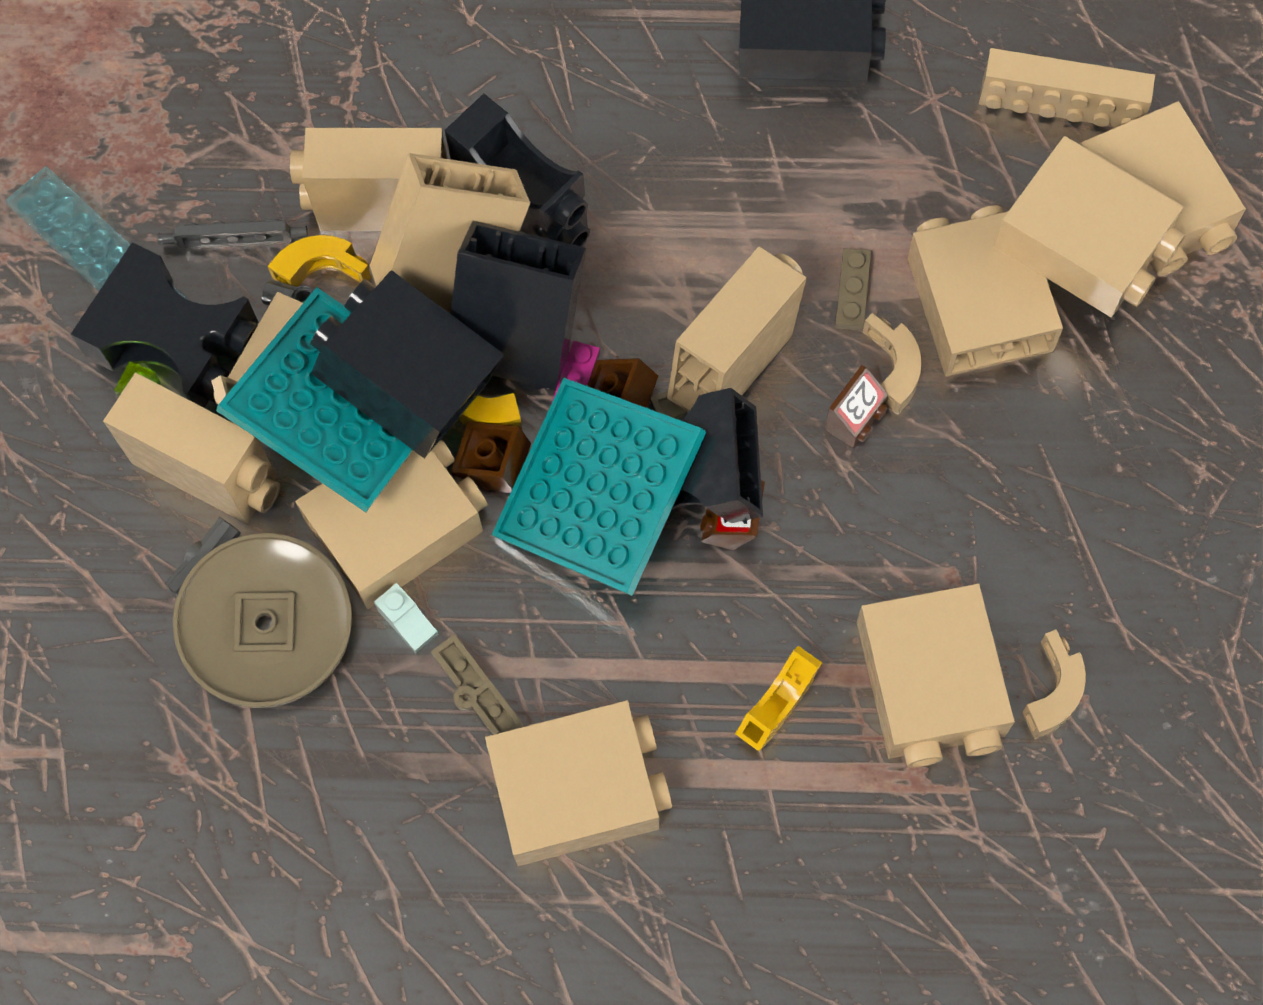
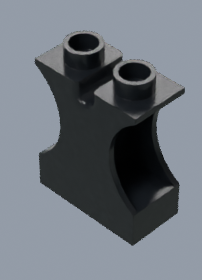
[444,93,590,247]
[70,242,259,408]
[671,388,763,523]

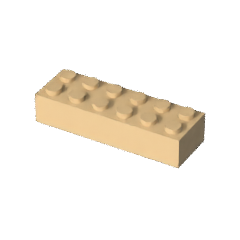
[979,48,1155,127]

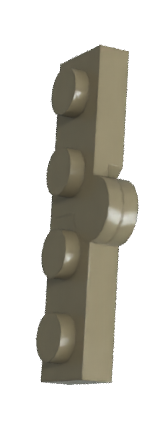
[431,634,525,735]

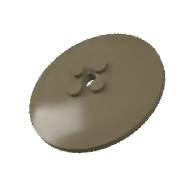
[173,533,352,708]

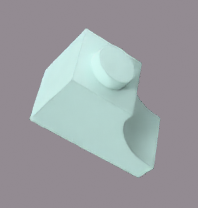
[374,583,439,653]

